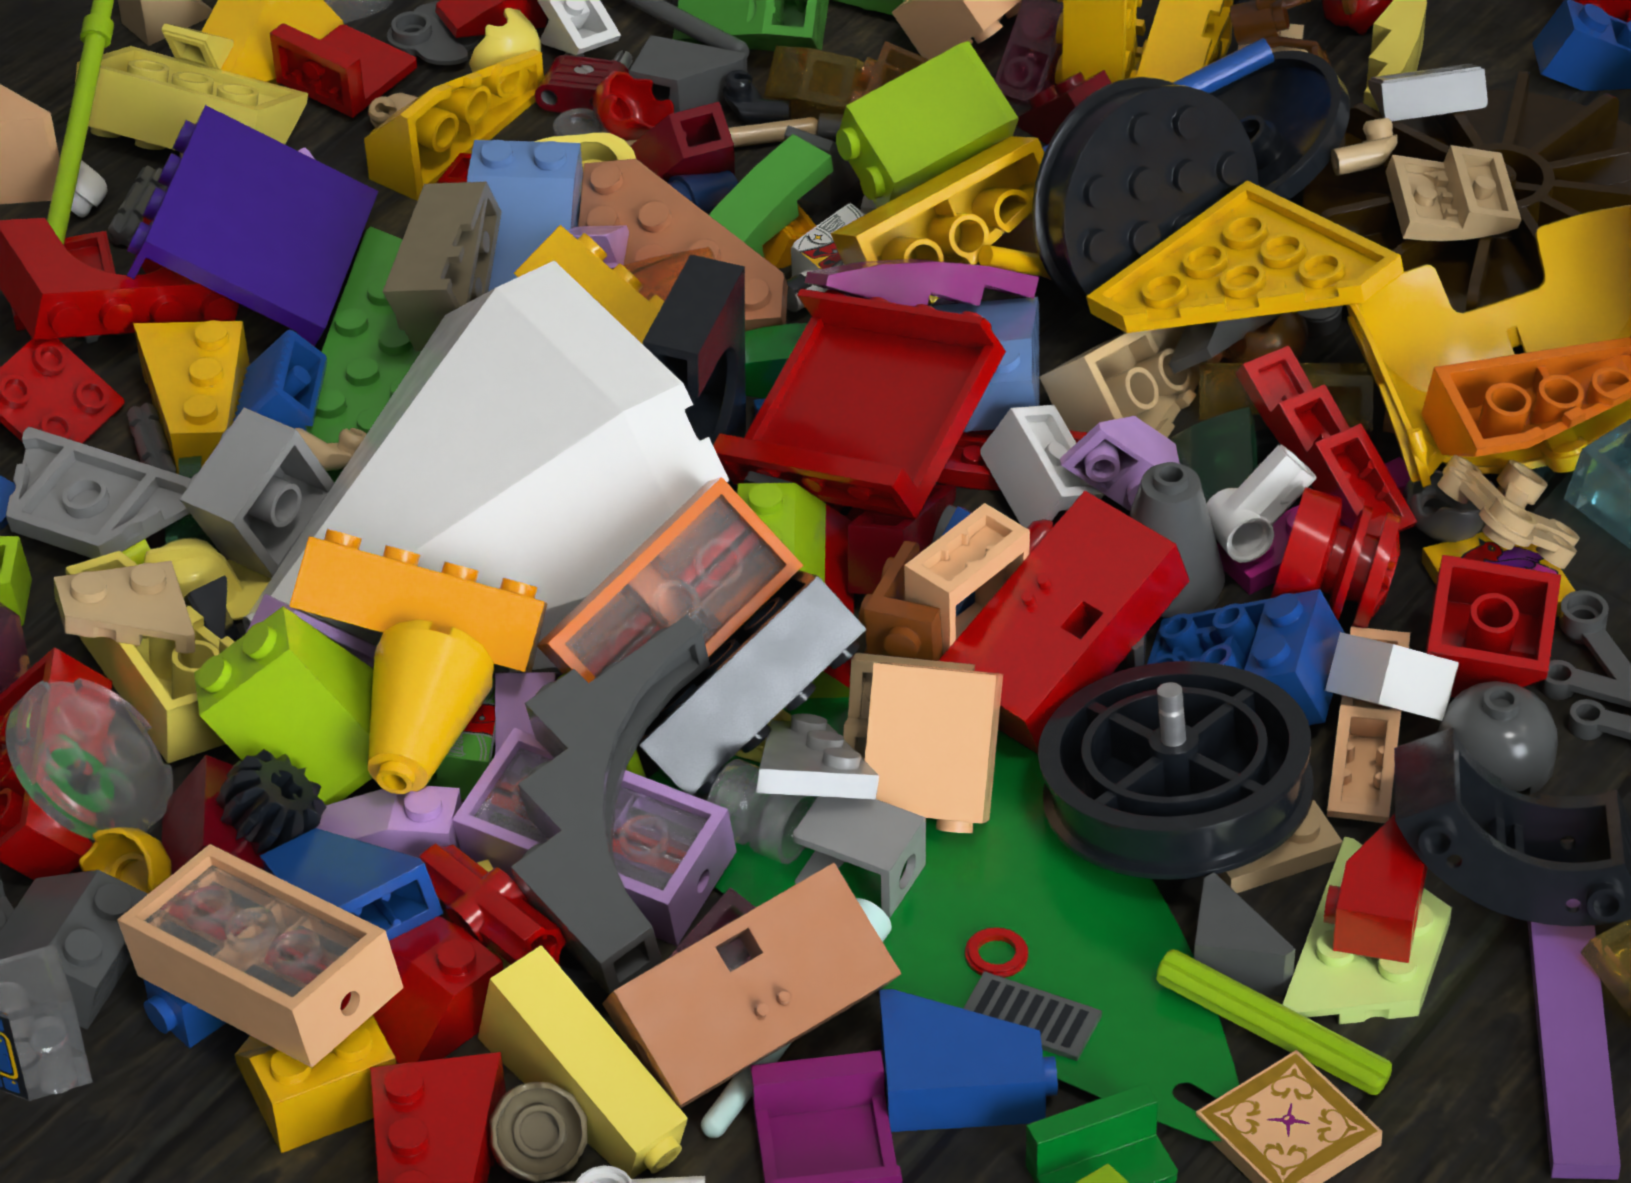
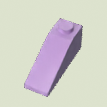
[316,786,462,858]

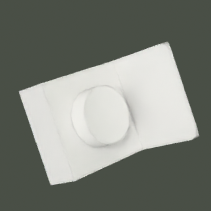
[537,0,621,55]

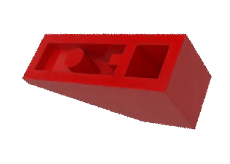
[1323,814,1428,963]

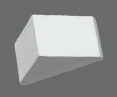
[1325,632,1459,721]

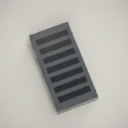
[963,971,1102,1061]

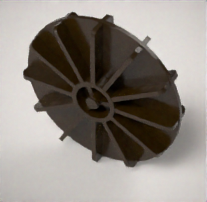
[1302,71,1631,313]

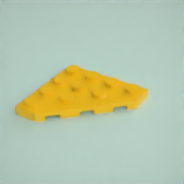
[1086,180,1404,333]

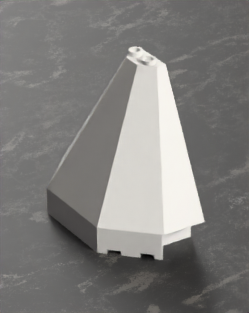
[243,261,729,673]

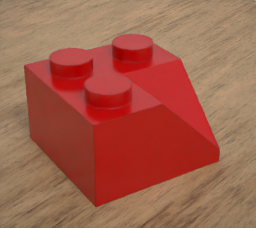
[1425,555,1561,698]

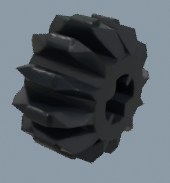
[216,749,326,854]

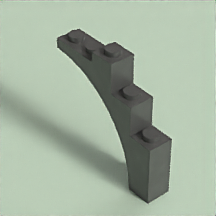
[511,615,710,995]

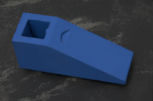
[1532,0,1631,91]

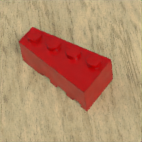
[370,1052,506,1183]

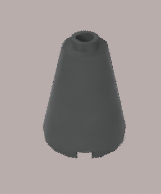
[1128,462,1225,619]

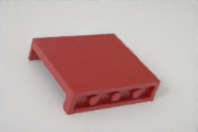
[713,289,1006,519]

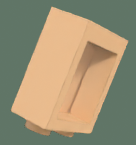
[904,503,1030,654]

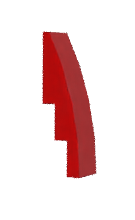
[1235,346,1418,537]

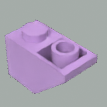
[1060,416,1180,511]

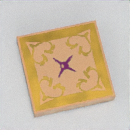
[1196,1050,1383,1183]

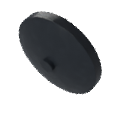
[1210,51,1350,200]

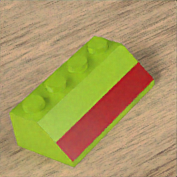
[737,483,854,698]

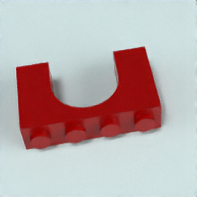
[0,217,239,340]

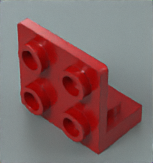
[269,23,417,118]
[0,338,125,444]

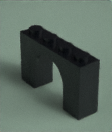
[643,254,746,445]

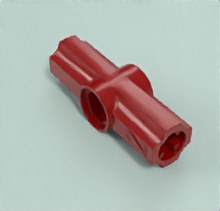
[419,843,566,965]

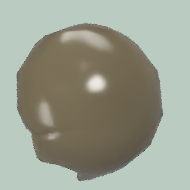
[488,1082,588,1182]

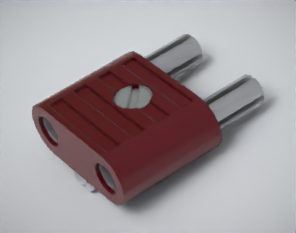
[534,50,633,121]

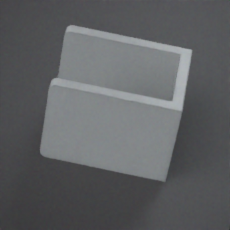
[793,796,926,918]

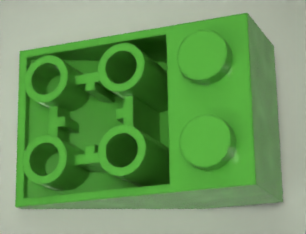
[673,0,829,56]

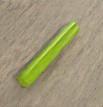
[1156,950,1392,1095]

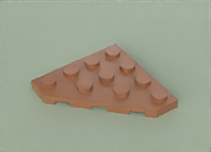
[578,159,788,331]

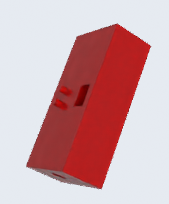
[938,491,1190,754]

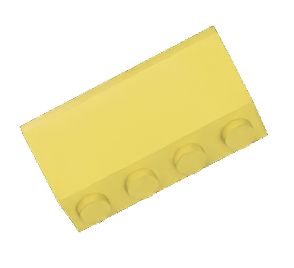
[75,46,308,156]

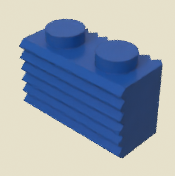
[233,330,327,430]

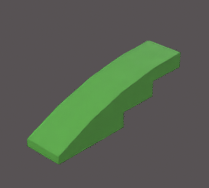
[709,134,833,258]

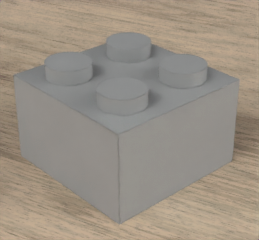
[179,408,334,579]

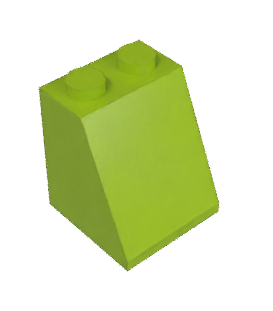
[836,41,1019,208]
[194,606,373,805]

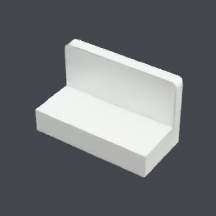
[980,405,1104,528]

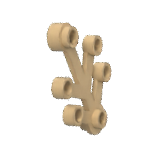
[1437,455,1580,569]

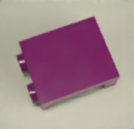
[750,1050,902,1183]

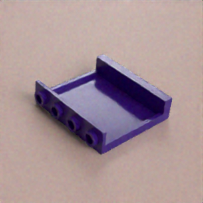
[126,105,378,347]

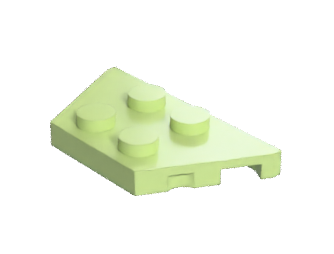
[1282,837,1452,1024]

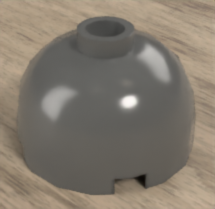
[1437,681,1558,795]

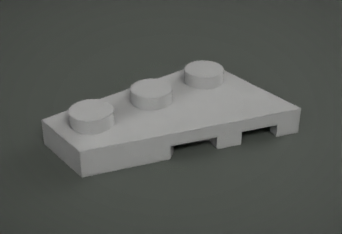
[756,714,879,799]

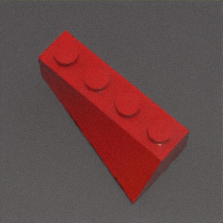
[0,647,113,880]

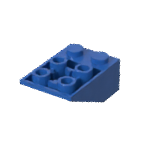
[1147,589,1345,725]

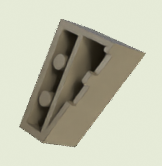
[383,181,502,352]

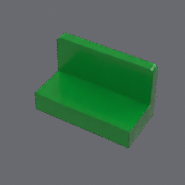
[1026,1082,1178,1183]

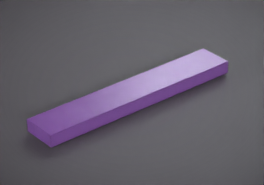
[1527,899,1621,1180]

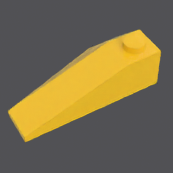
[364,49,544,201]

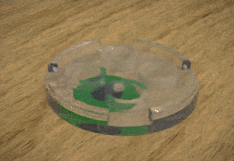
[6,678,173,840]

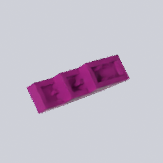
[804,259,1039,306]

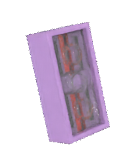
[452,728,737,946]

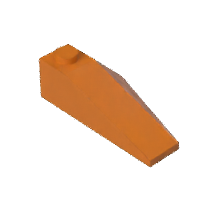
[1421,337,1631,457]

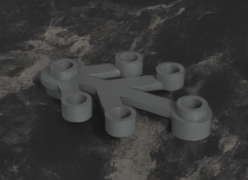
[1539,590,1631,740]

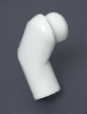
[71,160,108,217]

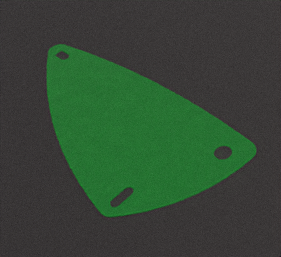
[648,697,1239,1141]

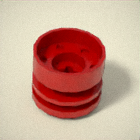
[1271,487,1402,628]

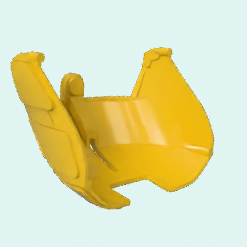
[1346,205,1631,487]

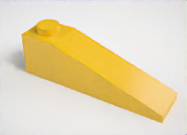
[202,0,343,85]

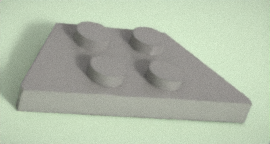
[6,426,191,559]

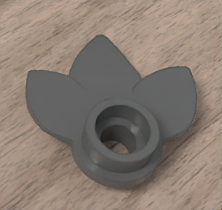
[387,1,486,65]

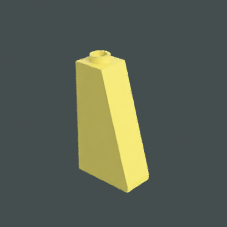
[478,945,688,1179]

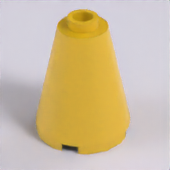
[368,620,494,794]

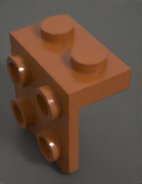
[859,541,943,661]

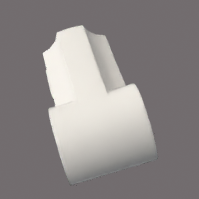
[1206,444,1317,563]

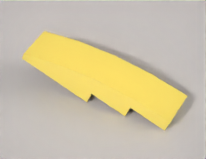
[1363,0,1427,111]

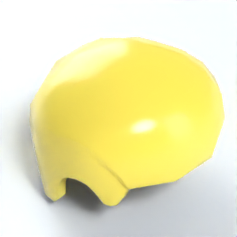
[469,8,541,73]

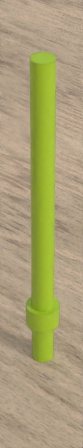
[47,0,114,245]

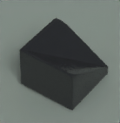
[184,575,240,641]

